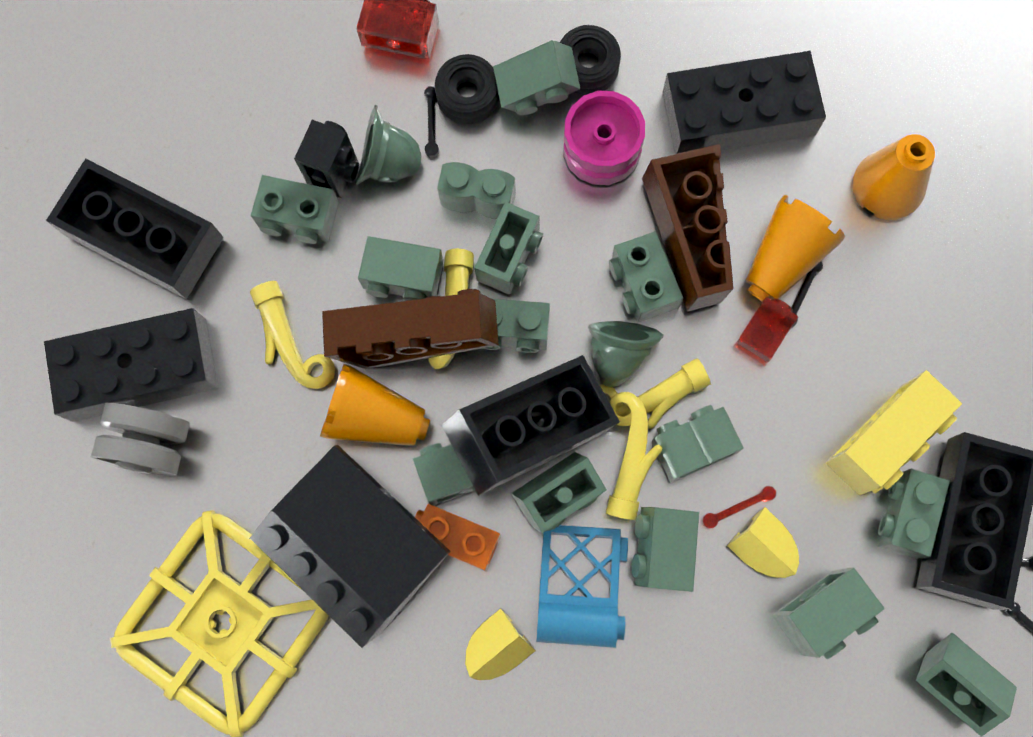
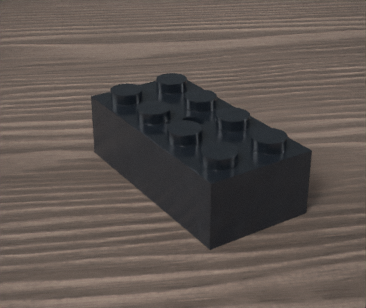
[662,50,826,154]
[46,158,224,299]
[44,308,218,422]
[441,355,620,496]
[916,432,1033,610]

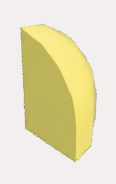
[727,507,799,578]
[465,608,536,680]

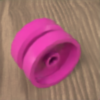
[563,91,645,185]

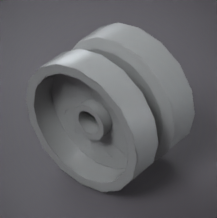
[91,403,190,476]

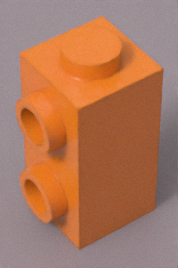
[415,504,501,572]

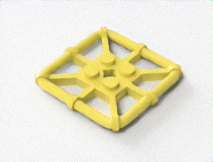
[110,510,329,737]

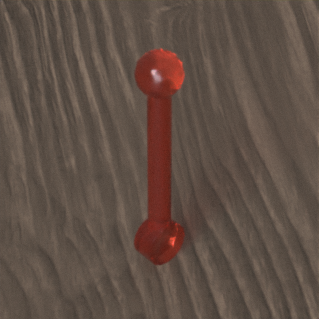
[702,486,777,529]

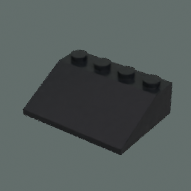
[250,444,451,648]

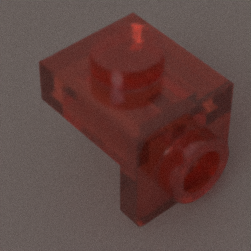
[736,297,799,362]

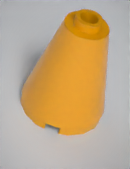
[852,134,935,220]
[745,195,845,303]
[320,364,430,446]

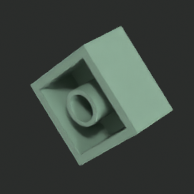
[772,567,885,659]

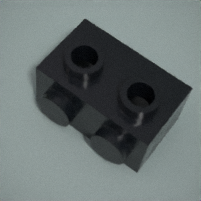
[294,119,359,198]

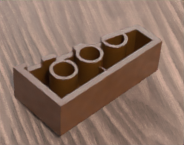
[642,144,734,312]
[322,289,499,369]

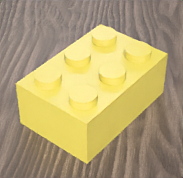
[826,370,963,495]

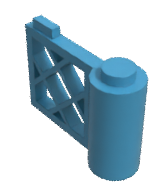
[536,525,628,648]

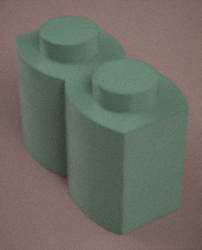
[437,162,516,219]
[651,405,744,483]

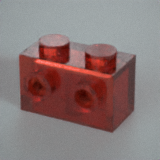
[356,0,439,59]

